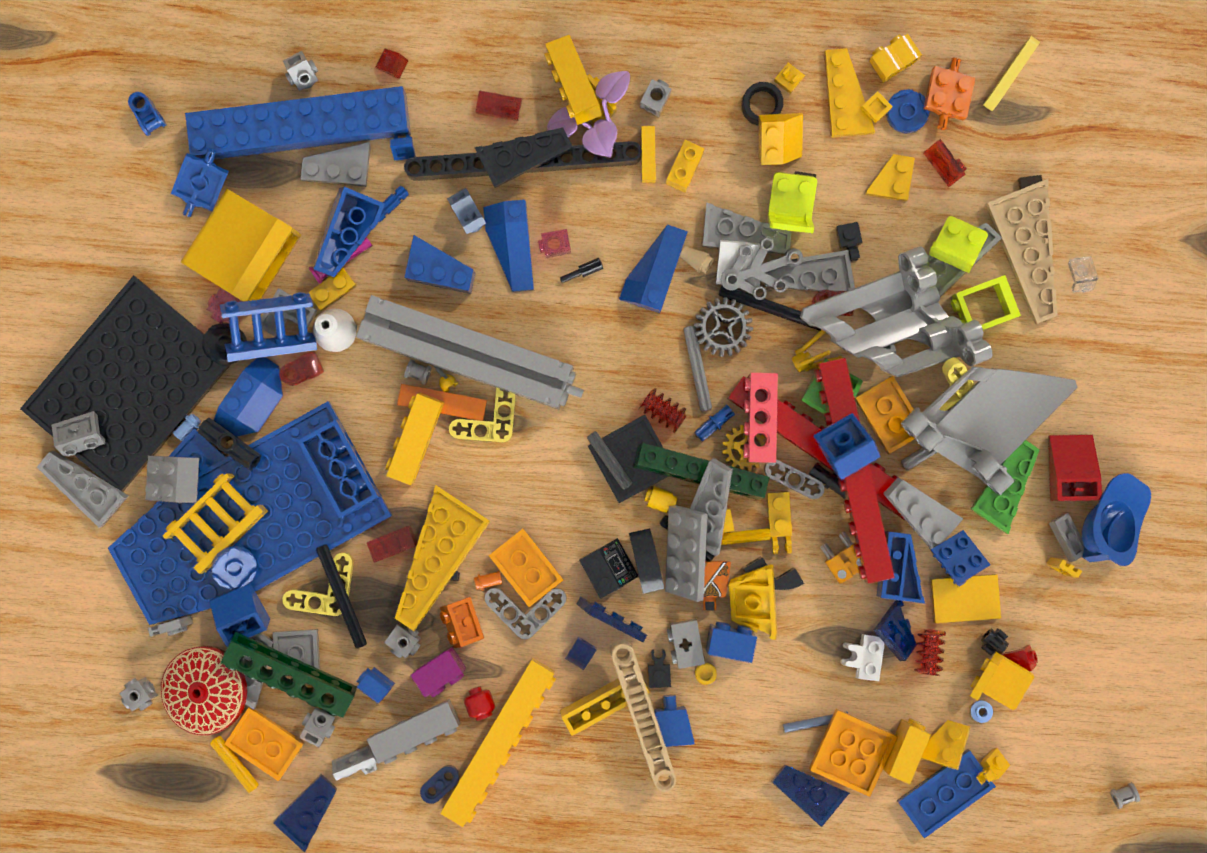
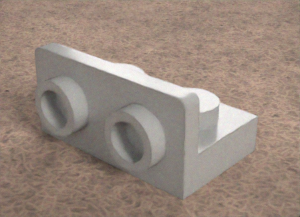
[52,411,105,456]

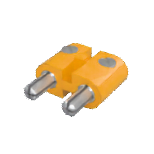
[820,532,861,584]

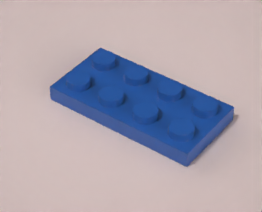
[897,749,996,839]

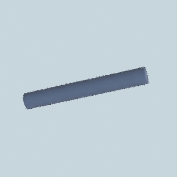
[783,712,848,733]

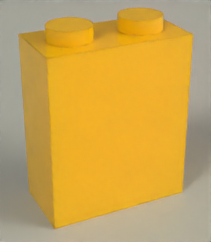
[883,718,931,784]

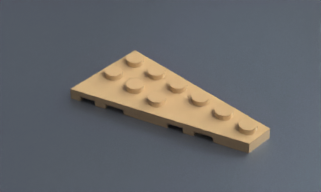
[986,179,1058,324]

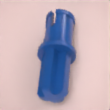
[695,404,735,441]

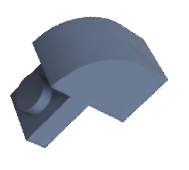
[447,188,486,234]

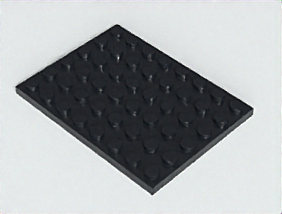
[20,275,230,492]

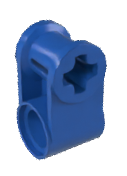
[128,92,167,136]

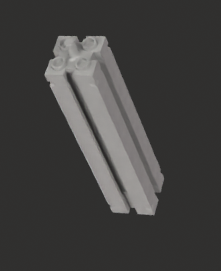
[356,295,584,410]

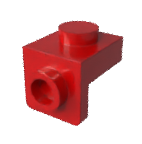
[1001,645,1038,671]

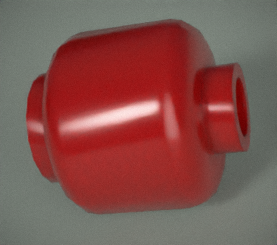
[464,686,496,721]

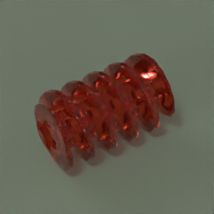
[638,388,687,433]
[914,628,946,676]

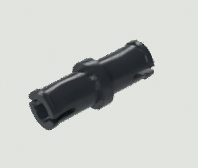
[809,463,846,499]

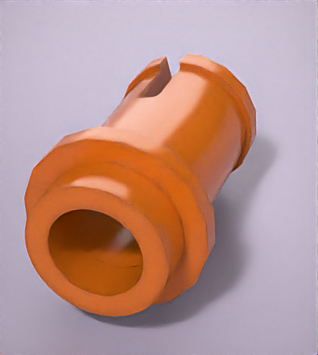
[474,571,502,591]

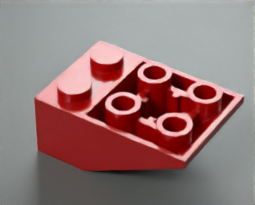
[1048,435,1102,501]

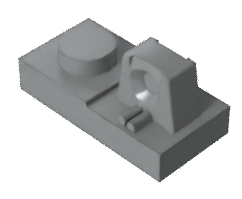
[332,745,377,781]

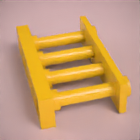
[163,473,268,574]

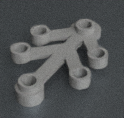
[721,237,803,300]

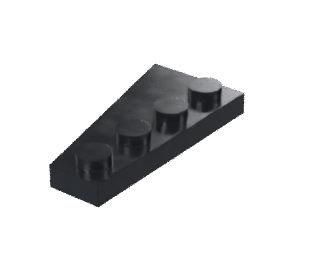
[474,127,573,188]

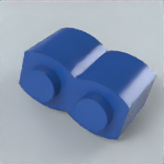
[357,667,395,704]

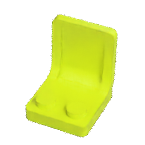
[767,172,817,233]
[929,216,988,273]

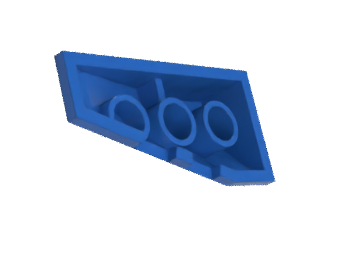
[313,187,385,277]
[483,200,534,292]

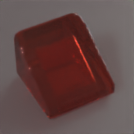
[375,48,408,79]

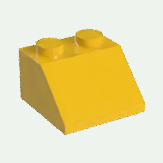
[759,113,803,165]

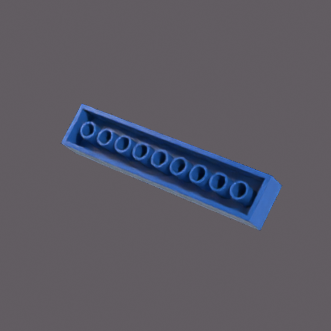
[185,86,411,160]

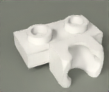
[840,634,885,681]

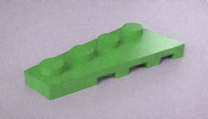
[970,440,1040,534]

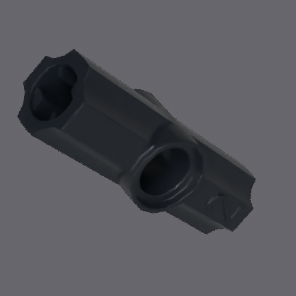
[197,417,262,471]

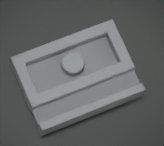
[148,615,193,637]

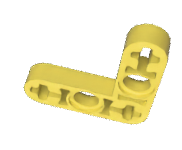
[939,358,975,411]
[449,388,516,443]
[282,552,354,616]

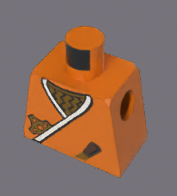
[703,561,731,611]

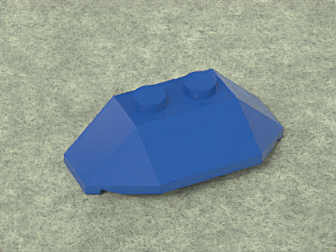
[214,357,283,437]

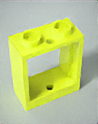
[951,275,1021,330]

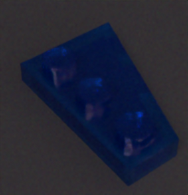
[577,596,647,643]
[771,765,850,827]
[273,774,337,853]

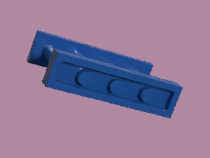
[220,292,317,362]

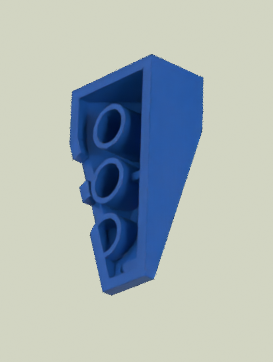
[619,225,688,314]

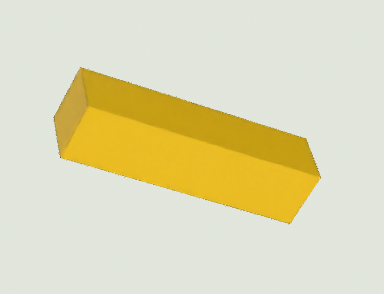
[641,126,656,183]

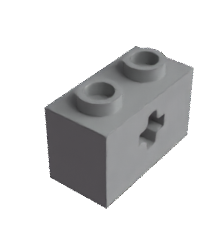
[667,619,705,669]

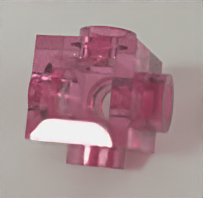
[207,287,243,324]

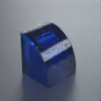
[565,636,597,670]

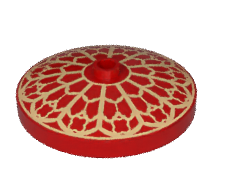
[161,646,247,735]

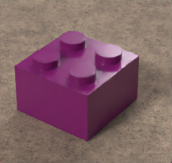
[410,646,466,698]

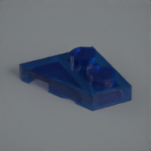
[874,600,917,661]

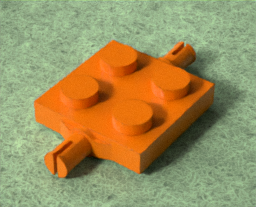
[923,57,975,130]

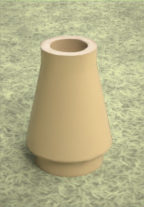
[680,246,714,274]

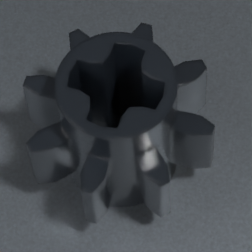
[981,628,1009,656]

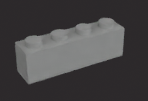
[367,699,460,764]

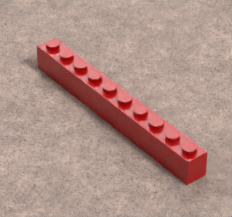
[814,358,895,584]
[727,376,907,522]

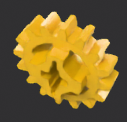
[722,424,765,471]

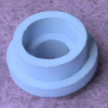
[970,700,993,723]

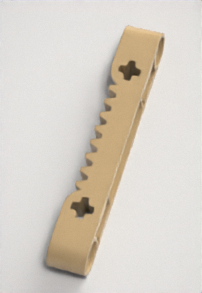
[610,639,676,792]

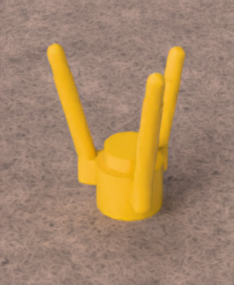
[791,330,843,373]

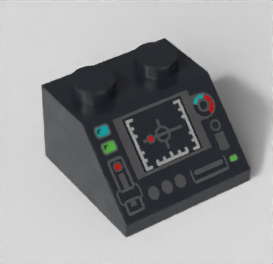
[579,538,638,599]

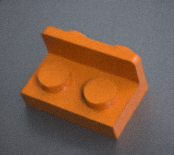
[440,597,484,648]

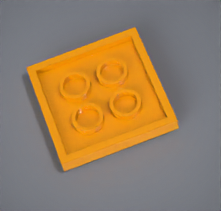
[809,709,898,797]

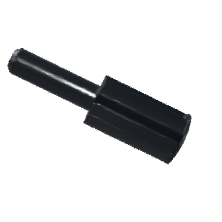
[560,257,604,283]

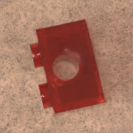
[366,525,417,563]

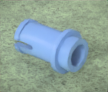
[173,413,201,441]

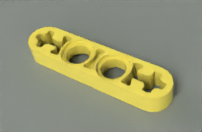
[983,36,1040,111]

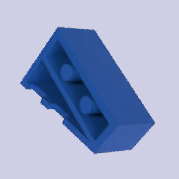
[404,235,476,294]
[876,531,925,604]

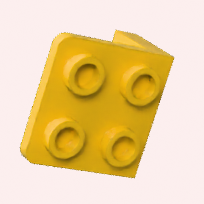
[970,652,1034,710]

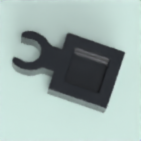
[648,649,671,688]

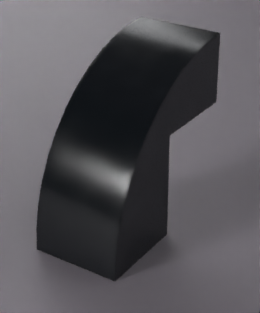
[629,528,664,594]
[742,556,804,590]

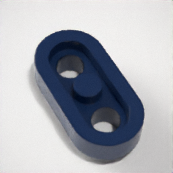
[420,765,460,804]

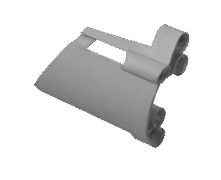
[901,366,1077,496]

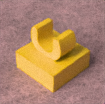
[774,62,805,94]
[861,91,893,123]

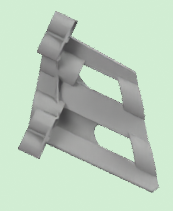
[800,246,993,377]

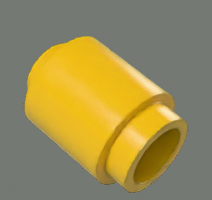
[644,486,678,513]

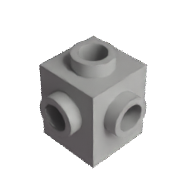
[283,51,318,91]
[384,623,421,658]
[120,677,158,711]
[300,707,335,747]

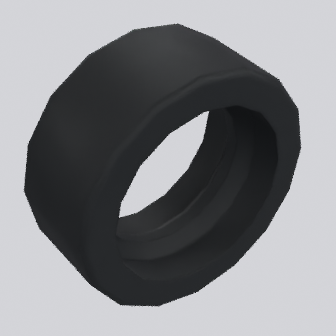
[741,82,784,126]

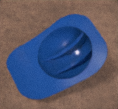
[1081,473,1151,566]

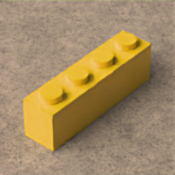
[544,34,602,125]
[385,393,444,485]
[560,678,650,736]

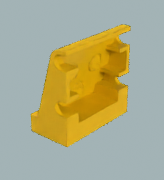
[181,188,301,301]

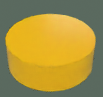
[695,662,717,685]

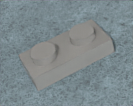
[1049,513,1084,562]

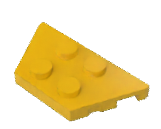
[729,564,777,640]

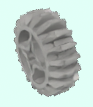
[694,298,753,357]

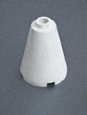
[313,309,357,352]

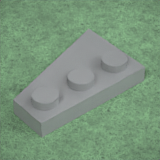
[301,142,371,187]

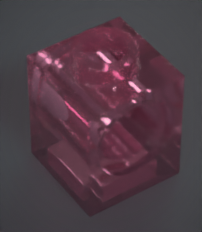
[538,229,571,258]

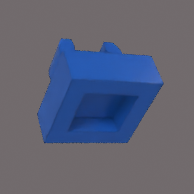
[390,134,416,161]

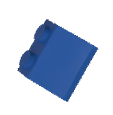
[814,413,880,480]

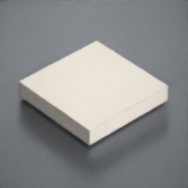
[716,240,764,287]

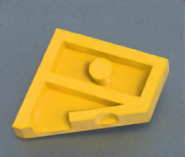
[865,154,915,202]
[921,720,970,770]

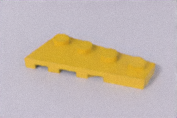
[824,48,875,137]

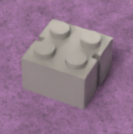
[145,456,199,503]

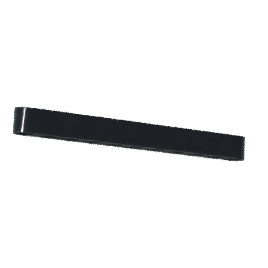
[404,141,642,181]

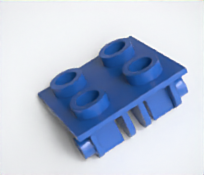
[931,530,991,587]

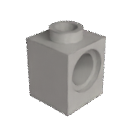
[640,79,671,117]

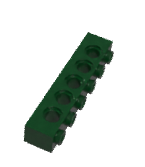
[633,443,770,500]
[220,632,357,718]

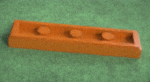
[397,384,487,421]

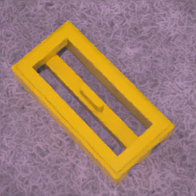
[1046,557,1082,578]

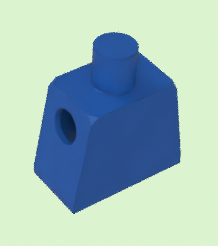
[654,695,695,747]

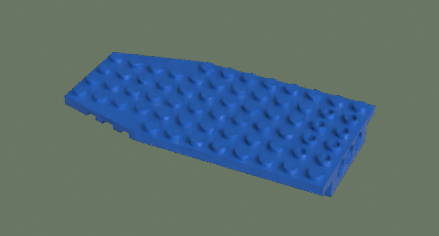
[108,401,392,625]

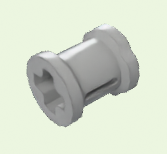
[404,359,432,385]
[1110,782,1140,809]

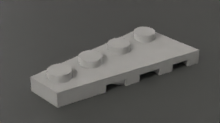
[37,450,129,528]
[690,458,732,556]

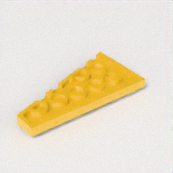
[395,485,490,631]

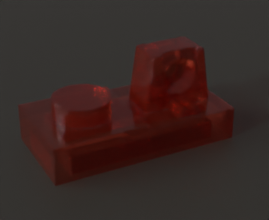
[475,91,522,121]
[923,139,967,187]

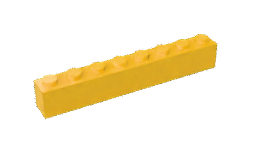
[440,658,556,827]

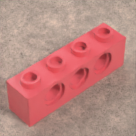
[743,373,778,463]

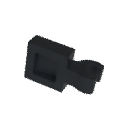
[836,222,863,262]

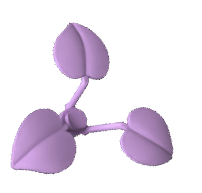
[547,71,630,157]

